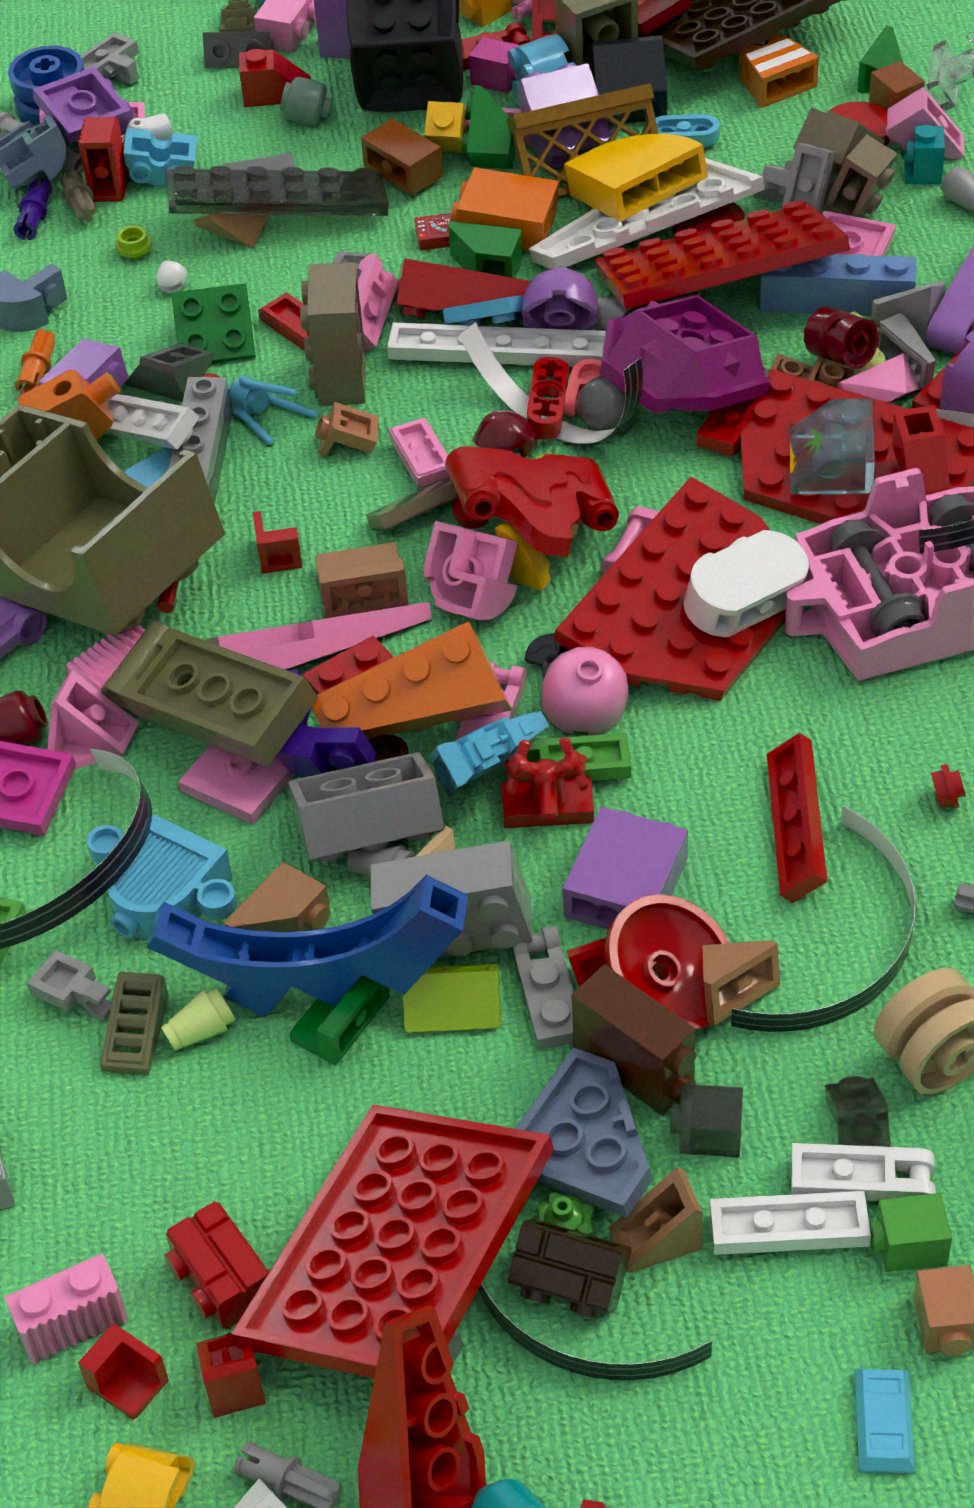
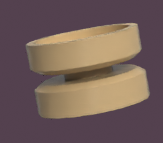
[874,968,974,1095]

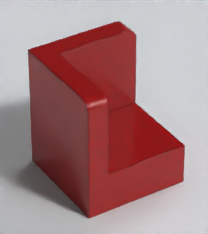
[252,511,303,574]
[78,1323,169,1419]

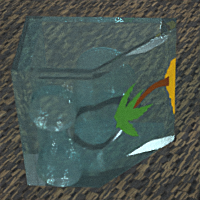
[790,399,875,494]

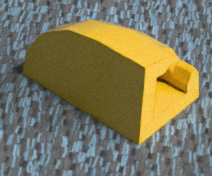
[495,522,551,591]

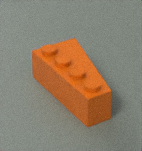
[312,621,512,740]

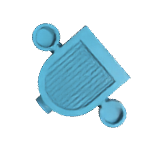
[87,814,237,940]

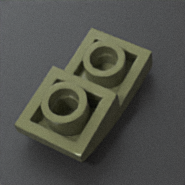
[219,0,257,32]

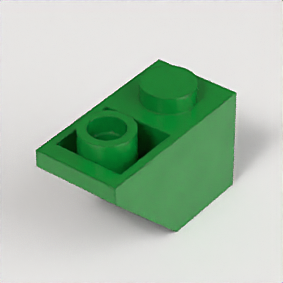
[462,85,515,169]
[448,221,523,278]

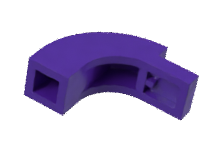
[276,670,376,778]

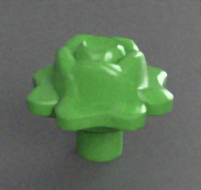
[536,1192,595,1235]

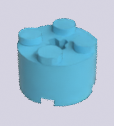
[507,33,575,100]

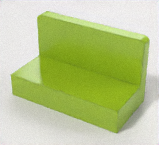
[403,963,501,1032]

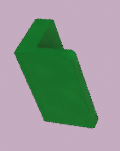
[290,975,390,1066]

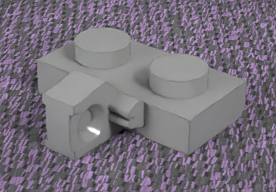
[80,32,140,85]
[762,143,836,213]

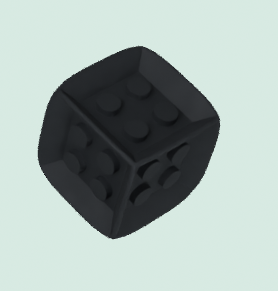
[346,0,463,112]

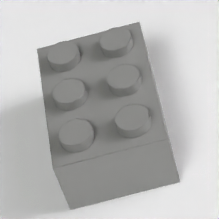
[288,752,445,861]
[371,840,533,958]

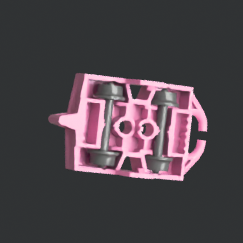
[785,468,974,681]

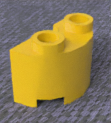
[88,1443,196,1508]

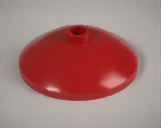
[605,894,730,1031]

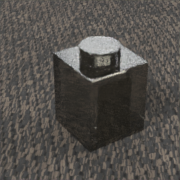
[670,1084,743,1158]

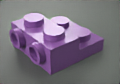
[33,67,133,144]

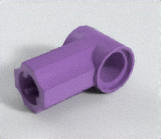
[0,598,47,659]

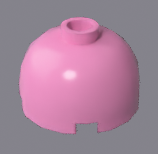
[541,647,629,736]

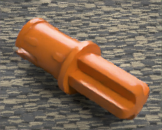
[14,329,55,395]

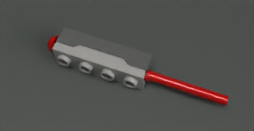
[157,374,233,613]

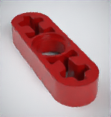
[526,357,569,440]

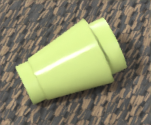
[161,988,236,1052]

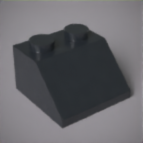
[592,36,667,125]

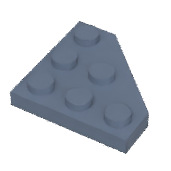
[515,1047,653,1218]

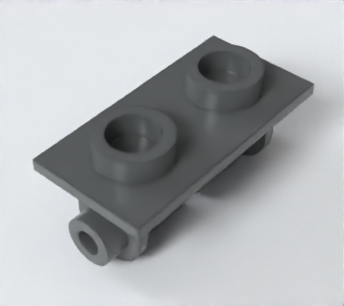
[202,31,274,67]

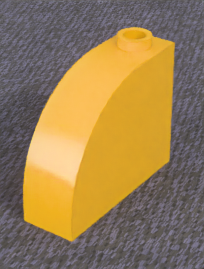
[564,134,708,222]

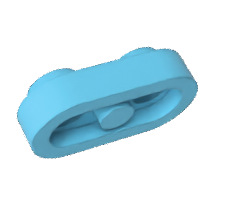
[655,114,720,148]

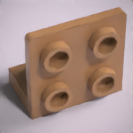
[315,543,409,618]

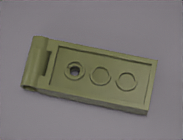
[101,621,318,767]

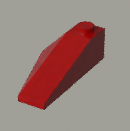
[395,258,530,318]

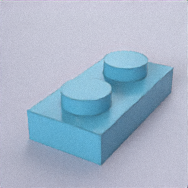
[443,295,524,326]

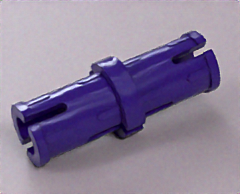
[13,178,52,240]

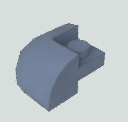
[0,115,66,190]

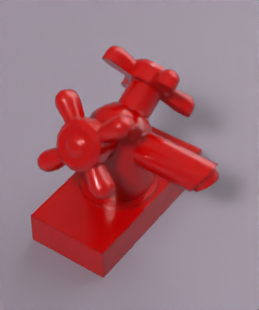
[502,737,594,828]

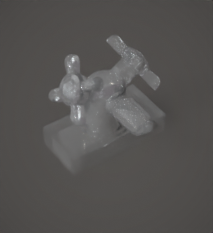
[926,32,974,112]

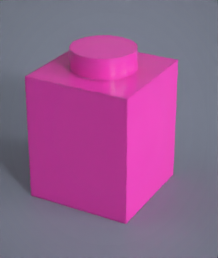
[469,37,520,93]

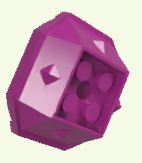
[599,295,771,413]

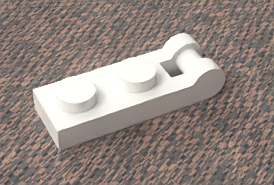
[791,1143,936,1201]

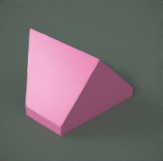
[47,670,140,769]

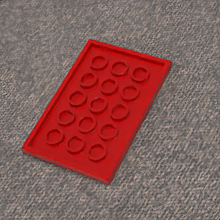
[594,201,850,310]
[231,1104,554,1379]

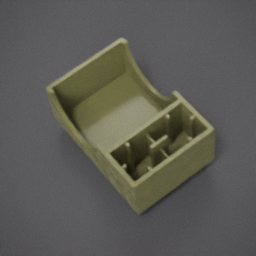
[0,404,225,636]

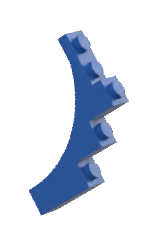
[146,874,468,1017]

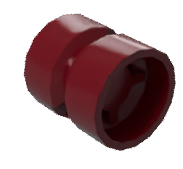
[804,306,879,369]

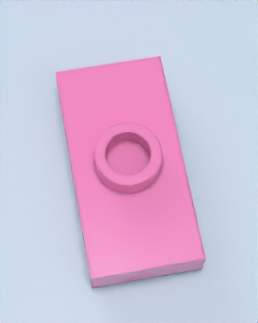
[388,418,448,488]

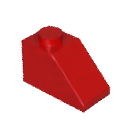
[239,49,311,107]

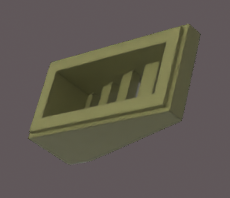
[100,972,169,1075]

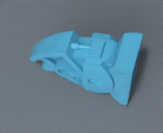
[428,711,549,796]

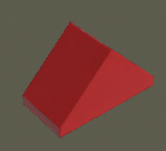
[196,1333,266,1418]

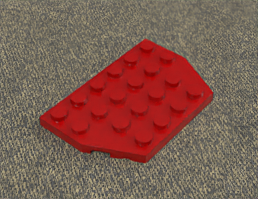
[740,369,974,524]
[553,476,804,701]

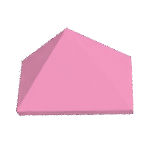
[837,353,920,403]

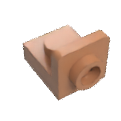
[315,402,379,456]

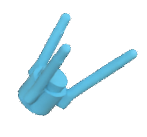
[229,375,318,445]

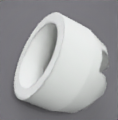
[156,261,188,294]

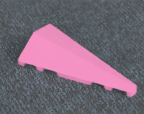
[206,602,432,670]

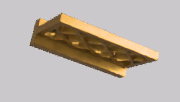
[506,83,659,196]

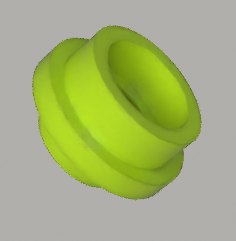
[115,226,152,259]

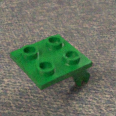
[171,283,256,363]

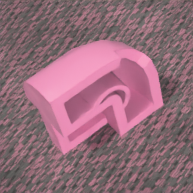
[423,521,518,620]

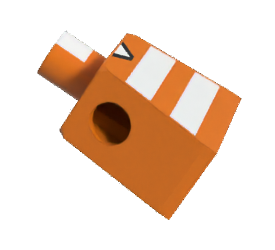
[739,34,819,108]

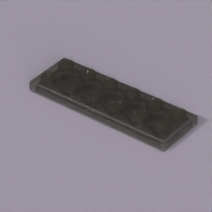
[165,165,389,216]

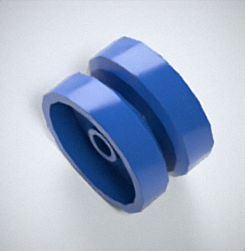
[8,46,85,125]

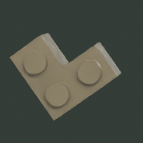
[793,107,885,176]

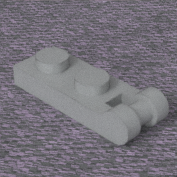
[511,925,574,1050]

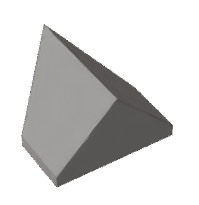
[871,280,946,344]

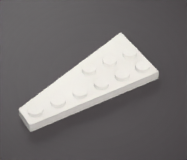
[529,158,765,269]

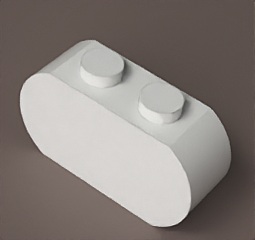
[684,530,809,637]

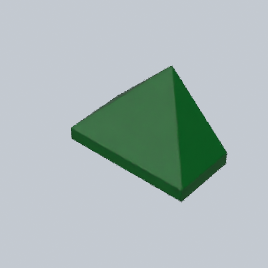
[858,25,904,93]

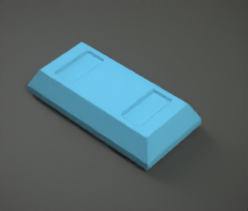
[854,1369,915,1474]

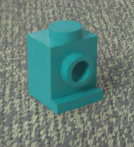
[904,125,945,184]

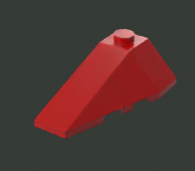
[357,1306,486,1508]

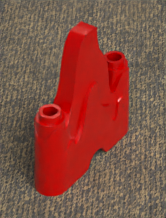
[445,446,619,557]

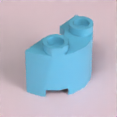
[123,128,197,187]

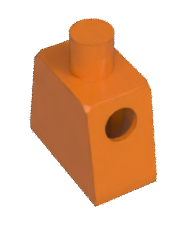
[17,369,121,441]

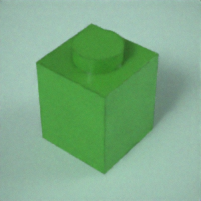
[869,1193,952,1272]

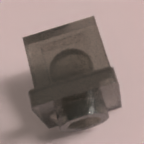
[825,1076,890,1147]

